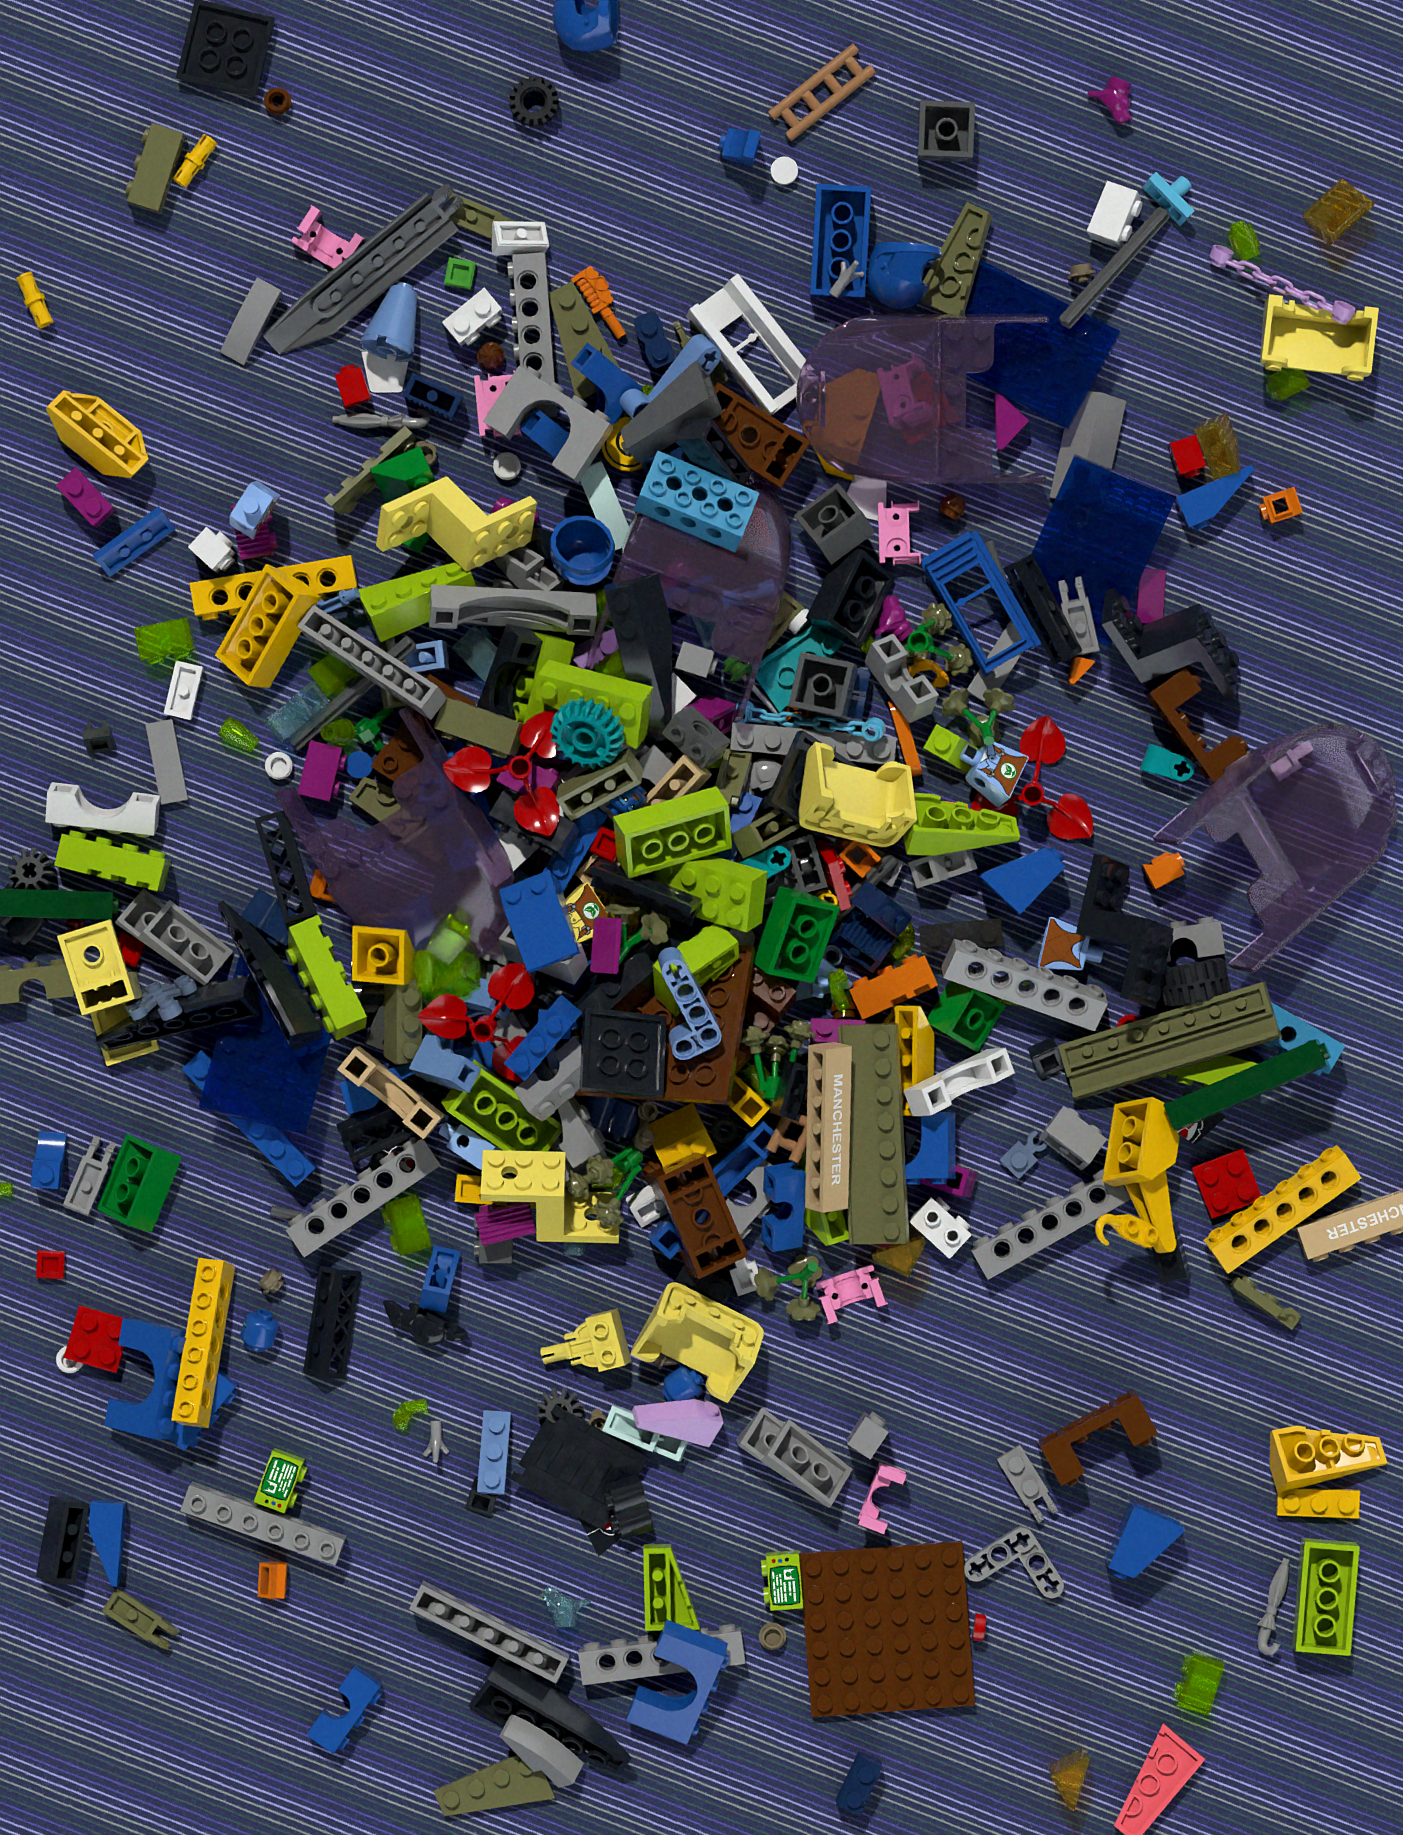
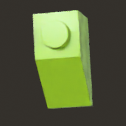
[922,724,979,774]

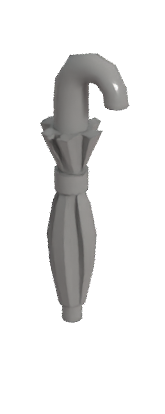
[332,408,430,431]
[1257,1558,1290,1655]

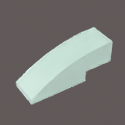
[580,461,635,550]
[602,1405,688,1462]

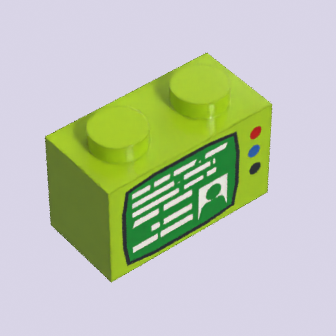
[254,1448,308,1513]
[761,1550,803,1611]

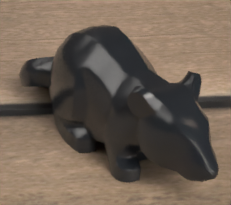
[383,1300,468,1346]

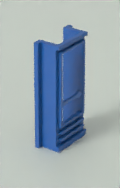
[921,530,1042,677]

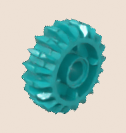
[550,697,625,769]

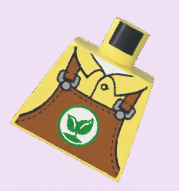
[565,882,611,943]

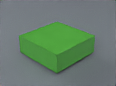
[444,257,476,290]

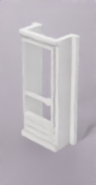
[686,274,819,416]

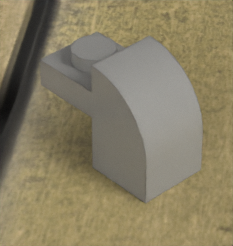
[908,849,977,888]

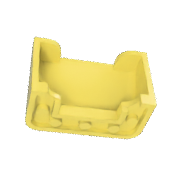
[1260,294,1379,381]
[798,742,917,847]
[630,1282,764,1403]

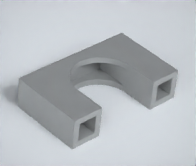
[483,366,614,483]

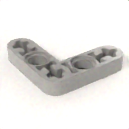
[964,1526,1064,1598]

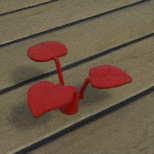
[443,710,561,836]
[970,715,1093,840]
[418,963,536,1084]

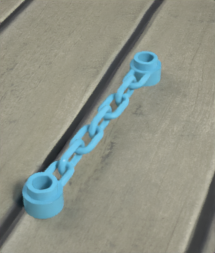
[734,700,886,742]

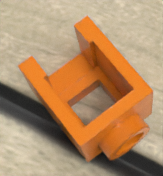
[1258,487,1303,525]
[839,839,881,878]
[1141,852,1186,889]

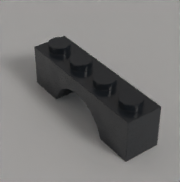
[477,624,543,720]

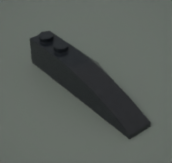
[604,572,672,745]
[218,901,324,1051]
[568,918,714,1019]
[96,975,261,1051]
[468,1656,632,1774]

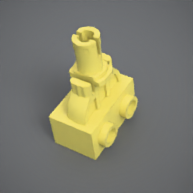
[540,1308,632,1372]

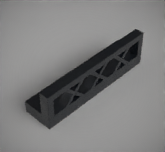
[1003,553,1083,665]
[254,809,317,924]
[589,858,702,926]
[336,1082,453,1163]
[303,1265,361,1379]

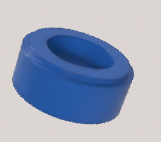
[346,751,373,779]

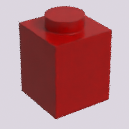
[335,364,372,409]
[1168,435,1206,479]

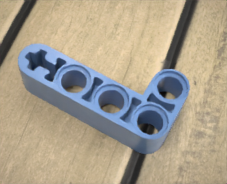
[620,334,721,419]
[658,947,722,1060]

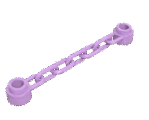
[1209,245,1355,324]

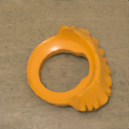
[908,657,949,688]

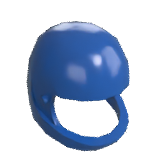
[552,0,619,52]
[867,242,942,309]
[549,516,615,588]

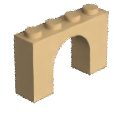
[337,1046,445,1139]

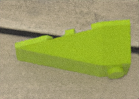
[903,793,1020,856]

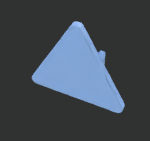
[795,958,852,1001]

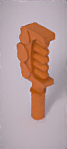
[571,266,627,340]

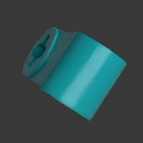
[1140,743,1194,781]
[739,845,791,879]

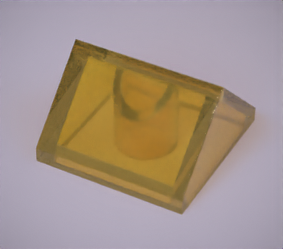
[1302,178,1375,247]
[871,1235,926,1278]
[1047,1748,1090,1811]

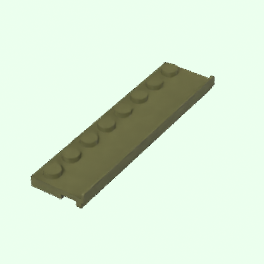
[1058,982,1282,1100]
[838,1023,909,1245]

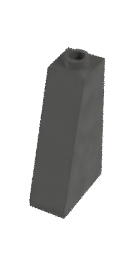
[620,361,723,464]

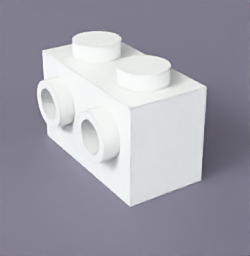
[1087,181,1143,249]
[442,287,503,347]
[188,527,236,573]
[908,1196,972,1259]

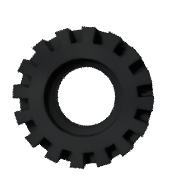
[509,76,559,128]

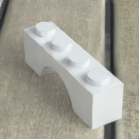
[45,782,160,837]
[904,1048,1015,1116]

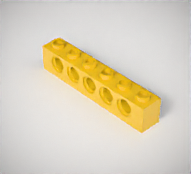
[189,555,359,621]
[1203,1145,1362,1274]
[171,1258,235,1428]

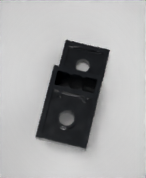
[1101,587,1240,699]
[1076,854,1174,1009]

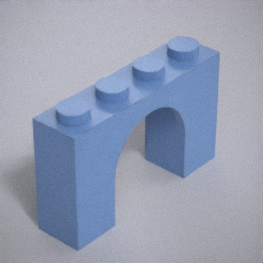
[409,972,511,1093]

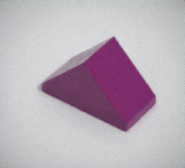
[994,394,1029,452]

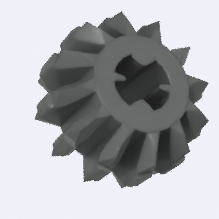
[8,847,55,890]
[537,1387,582,1425]

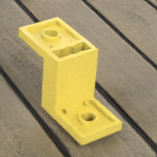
[376,476,537,572]
[57,919,160,1066]
[481,1150,620,1243]

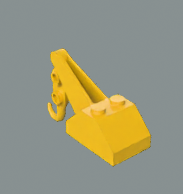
[1095,1097,1179,1253]

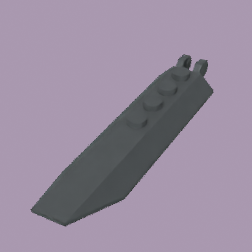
[263,184,463,355]

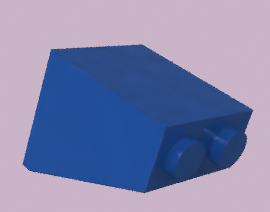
[978,848,1066,914]
[1105,1501,1185,1580]

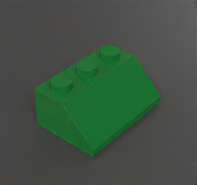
[753,886,840,984]
[96,1133,182,1233]

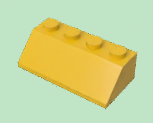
[215,564,320,688]

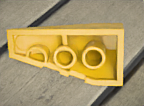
[1270,1426,1387,1492]

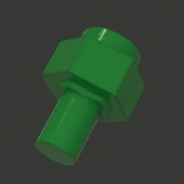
[354,708,394,752]

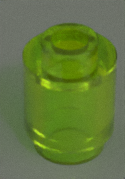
[1226,219,1261,261]

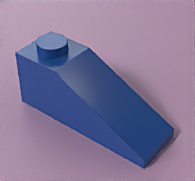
[1174,465,1254,531]
[86,1499,127,1587]

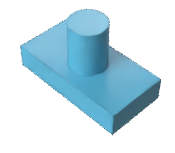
[1142,172,1195,226]

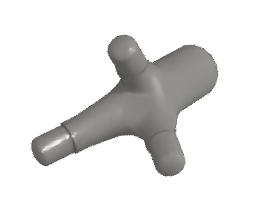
[829,261,864,298]
[423,1421,449,1463]

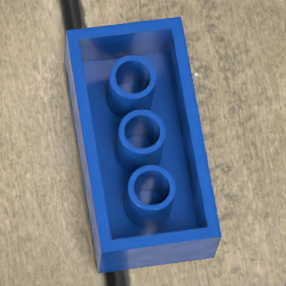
[810,184,871,299]

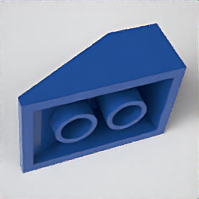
[499,870,580,973]

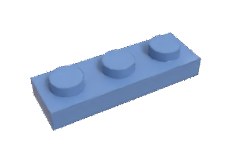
[477,1410,511,1495]

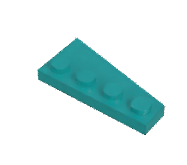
[750,625,845,713]

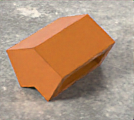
[257,1561,288,1599]

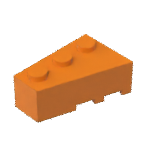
[849,954,938,1020]

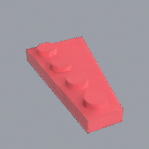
[1114,1723,1205,1835]

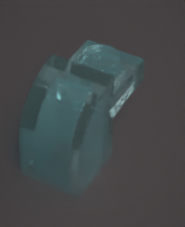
[264,681,330,742]

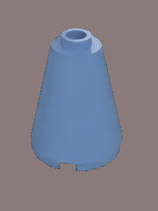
[360,282,417,362]

